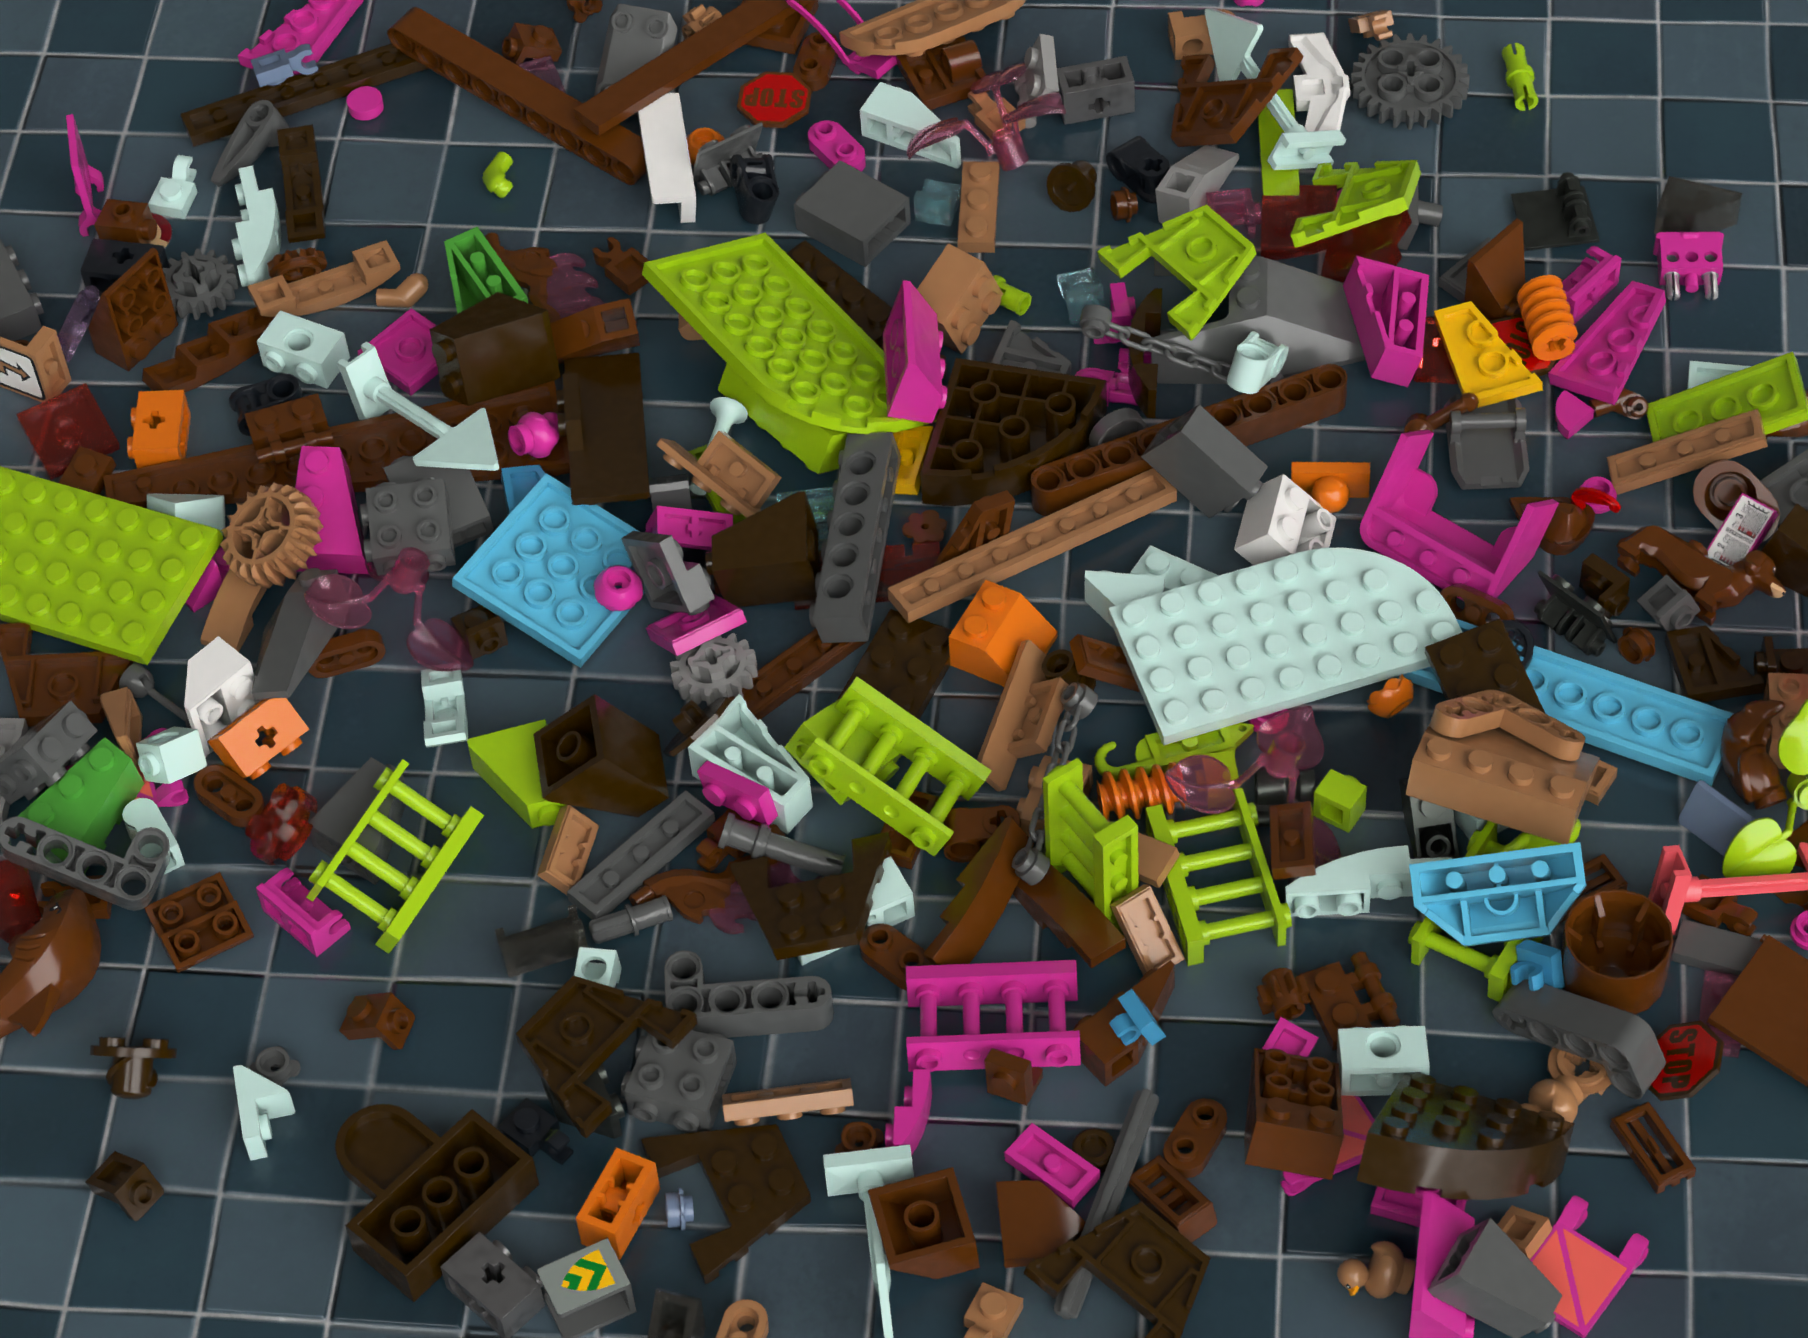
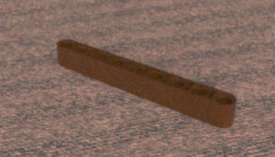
[387,7,647,185]
[1030,364,1348,516]

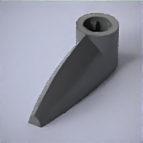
[210,100,290,187]

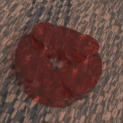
[245,783,318,866]

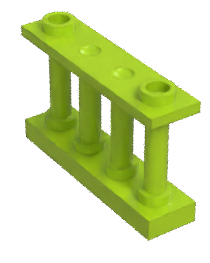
[798,677,992,856]
[1043,757,1139,932]
[306,759,484,954]
[1145,787,1292,966]
[1408,821,1544,1002]

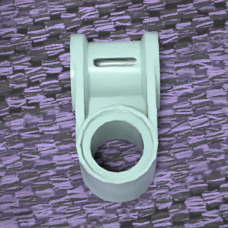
[1226,331,1288,394]

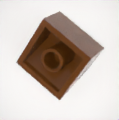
[868,1167,980,1279]

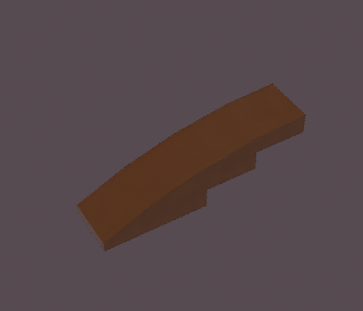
[142,307,275,392]
[923,816,1034,965]
[1013,865,1126,968]

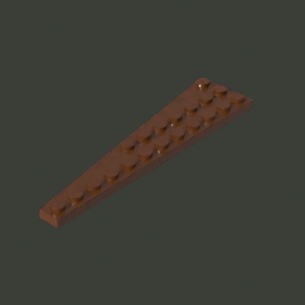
[103,381,570,508]

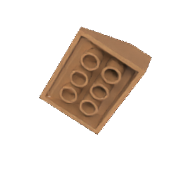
[1405,724,1600,844]

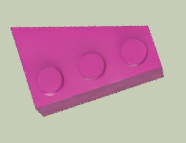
[1343,256,1429,387]

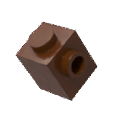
[94,199,157,244]

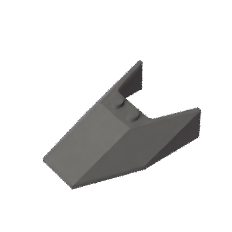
[1151,230,1366,384]

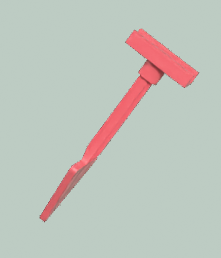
[1648,842,1808,935]

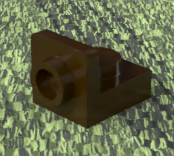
[1579,553,1630,619]
[451,605,508,660]
[1753,636,1808,692]
[86,1151,164,1221]

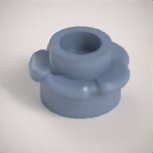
[665,1187,694,1231]

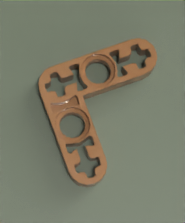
[1430,690,1585,761]

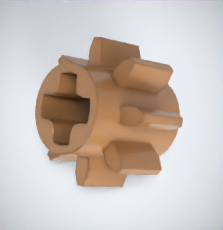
[682,4,722,39]

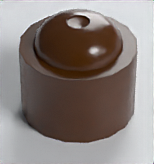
[1561,889,1673,1014]

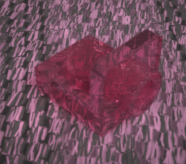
[1206,188,1262,239]

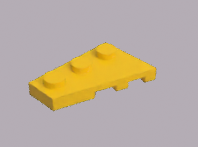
[1434,301,1543,408]

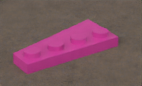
[238,0,364,78]

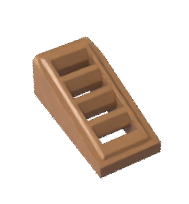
[100,687,143,767]

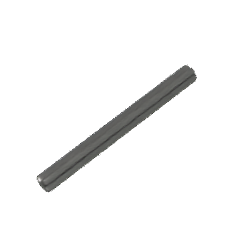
[1054,1089,1159,1320]

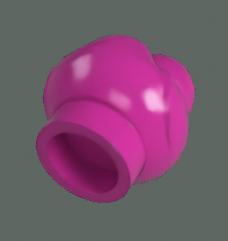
[508,412,559,458]

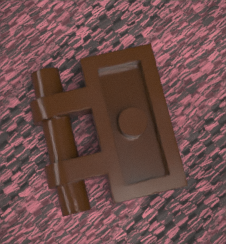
[244,393,334,465]
[1299,951,1400,1051]

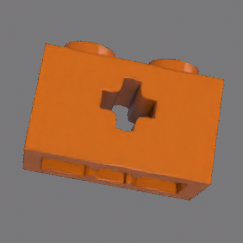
[127,390,191,469]
[207,698,309,780]
[576,1147,660,1260]

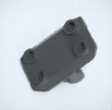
[594,4,677,116]
[1444,394,1529,490]

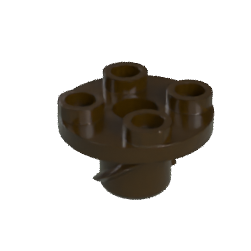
[90,1037,177,1099]

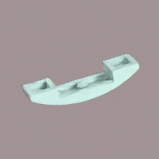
[421,664,468,748]

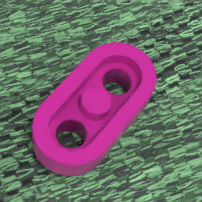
[808,120,866,172]

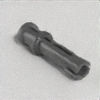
[717,812,846,876]

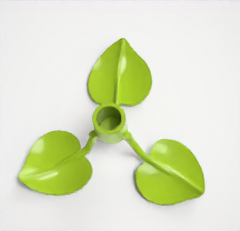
[1722,699,1808,878]

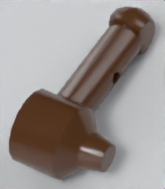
[1404,392,1479,433]

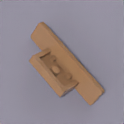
[656,431,782,518]
[977,640,1069,792]

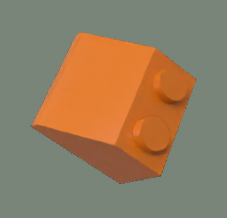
[949,580,1058,687]

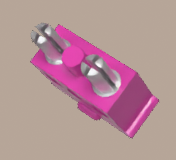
[1653,232,1724,300]

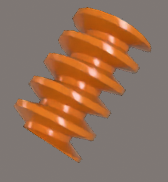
[1517,275,1578,361]
[1097,762,1185,820]

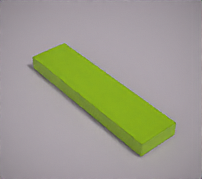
[1258,89,1301,205]

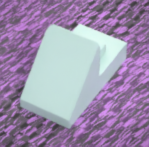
[233,1065,296,1161]

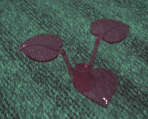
[907,62,1066,171]
[303,547,474,672]
[1165,706,1342,868]

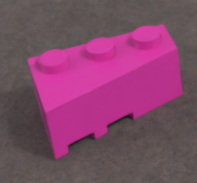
[295,446,372,575]

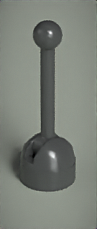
[119,663,191,728]

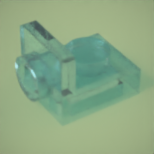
[914,179,961,226]
[1056,267,1106,324]

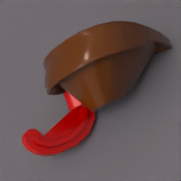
[1509,487,1621,555]

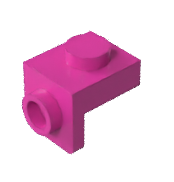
[1093,282,1136,345]

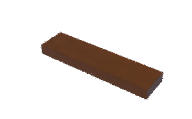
[729,628,869,720]

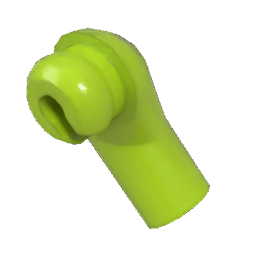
[482,151,513,198]

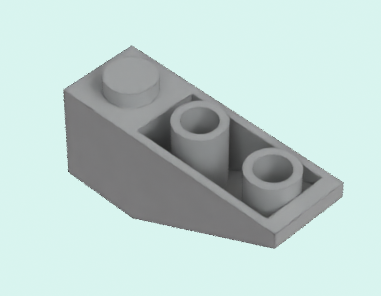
[1155,145,1239,223]

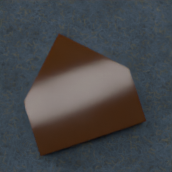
[996,1180,1086,1268]

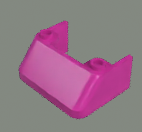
[1360,429,1559,601]

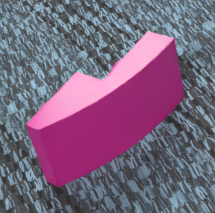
[885,1069,932,1155]

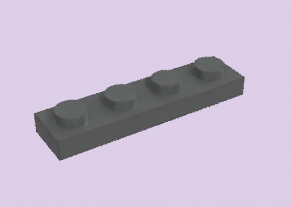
[567,790,716,920]

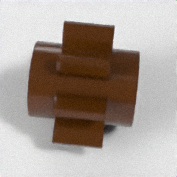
[1256,968,1311,1021]

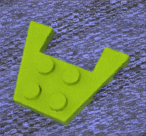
[1291,160,1421,248]
[1097,205,1256,341]

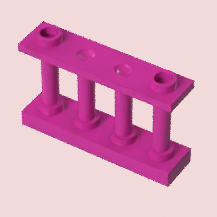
[906,960,1081,1072]

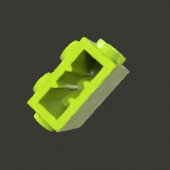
[784,699,902,806]

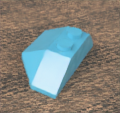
[1409,842,1586,947]

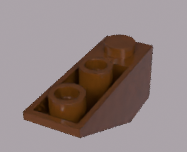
[550,298,640,365]
[1072,960,1175,1087]

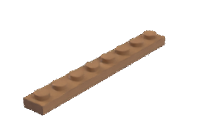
[888,468,1177,623]

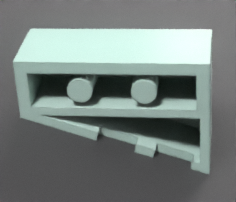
[688,694,813,834]

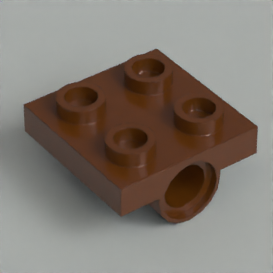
[896,36,990,110]

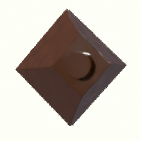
[1464,218,1525,322]

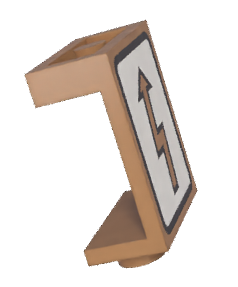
[0,326,72,406]

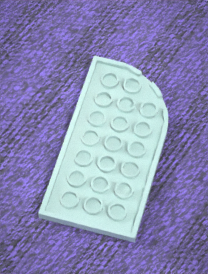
[1108,548,1462,746]

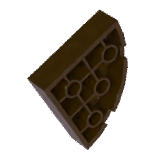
[920,358,1107,506]
[1356,1073,1575,1200]

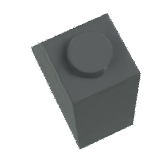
[307,757,406,885]
[1428,1218,1563,1338]

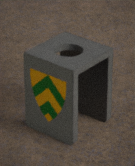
[537,1238,637,1338]

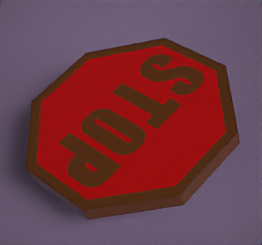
[737,71,812,128]

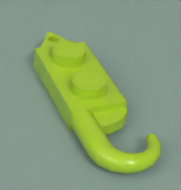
[1094,722,1254,781]

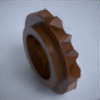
[267,247,327,283]

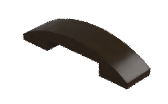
[277,124,326,243]
[1128,288,1163,418]

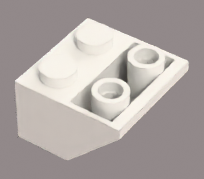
[1234,474,1337,565]
[184,636,261,757]

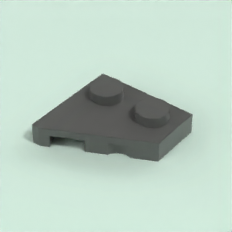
[991,320,1072,375]

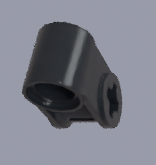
[1106,136,1170,203]
[730,154,779,224]
[229,373,304,436]

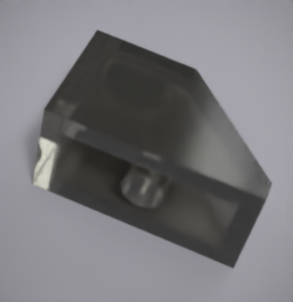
[1654,176,1743,233]

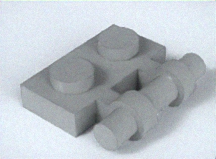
[1014,34,1059,129]

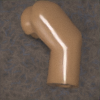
[376,273,429,308]

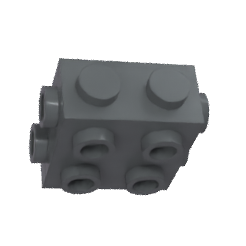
[360,477,456,577]
[0,700,98,805]
[621,1030,737,1133]

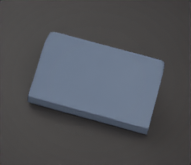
[1678,780,1755,856]

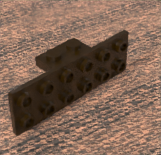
[556,353,650,505]

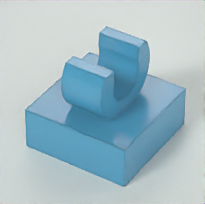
[1510,939,1565,991]
[1109,989,1166,1046]

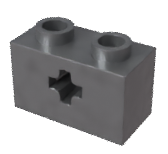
[1056,56,1135,125]
[441,1232,545,1338]

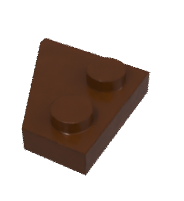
[934,490,1015,567]

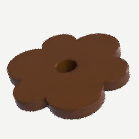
[902,510,947,545]

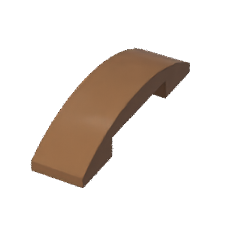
[247,240,400,317]
[200,569,267,652]

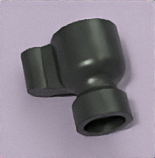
[1254,766,1315,827]

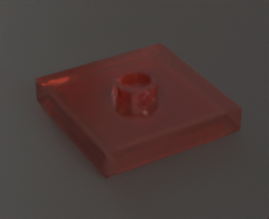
[16,383,120,480]

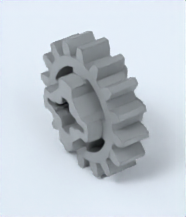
[670,633,758,706]

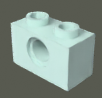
[257,310,350,389]
[1337,1025,1430,1096]

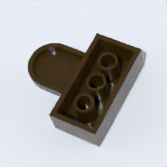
[335,1104,539,1302]

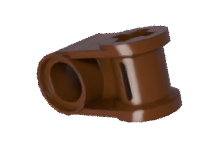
[943,805,1021,863]

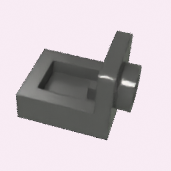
[1637,574,1701,632]

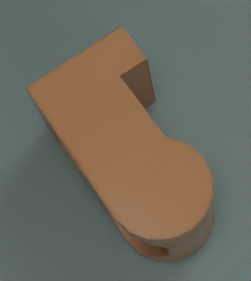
[1168,9,1235,61]

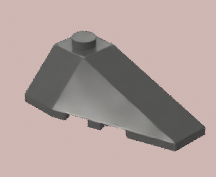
[252,568,351,699]

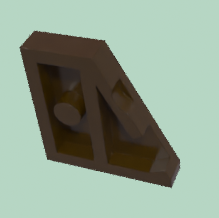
[1665,625,1765,702]

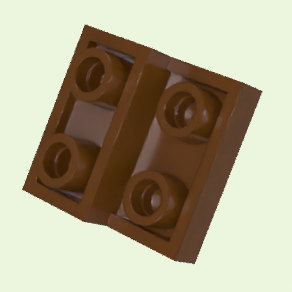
[144,872,254,973]

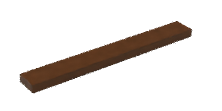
[574,0,811,136]

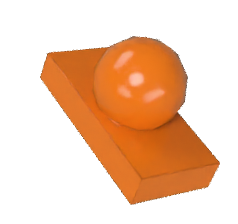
[1291,462,1370,514]

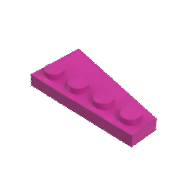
[1548,281,1666,405]

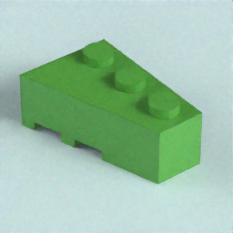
[444,227,528,314]
[18,737,145,876]

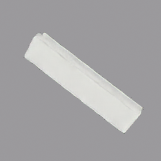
[638,93,696,223]

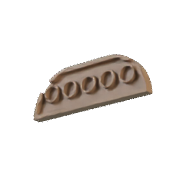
[839,0,1026,57]

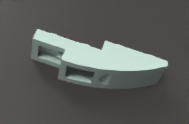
[231,165,281,287]
[1285,845,1452,918]

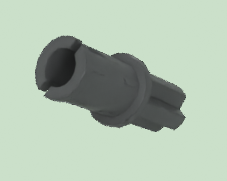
[589,895,673,944]

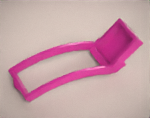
[786,0,897,79]

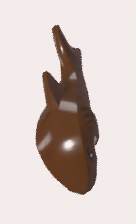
[0,889,102,1039]

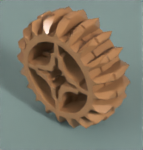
[219,482,324,589]

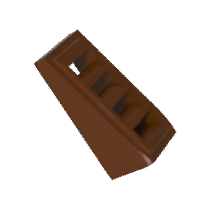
[1128,1154,1217,1243]

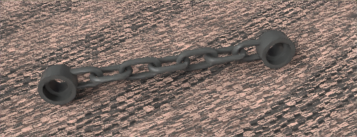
[1079,304,1284,386]
[1012,682,1098,885]

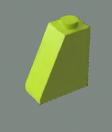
[467,719,566,829]

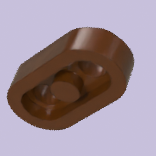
[793,31,839,91]
[1440,583,1515,634]
[308,628,386,678]
[194,764,266,827]
[859,924,932,991]
[1163,1098,1227,1178]

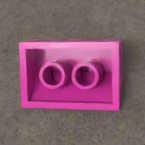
[883,280,947,423]
[1409,1190,1475,1338]

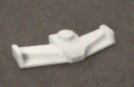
[1288,32,1350,132]

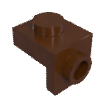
[502,23,562,67]
[339,992,415,1050]
[984,1048,1043,1106]

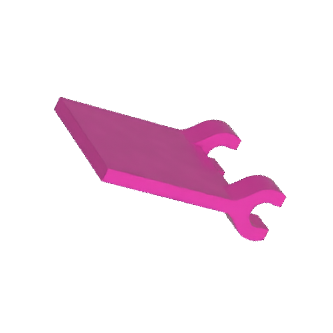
[66,114,104,237]

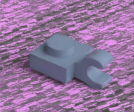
[251,44,319,87]

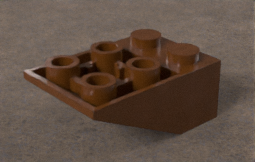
[88,247,178,372]
[1244,1048,1344,1180]

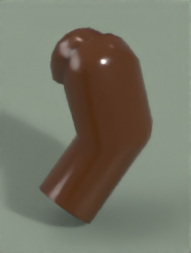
[1588,388,1648,419]

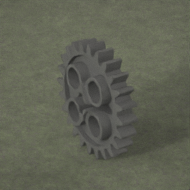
[1351,33,1470,130]

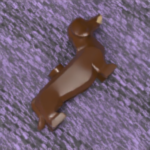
[1616,525,1786,626]

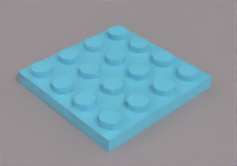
[452,473,645,668]

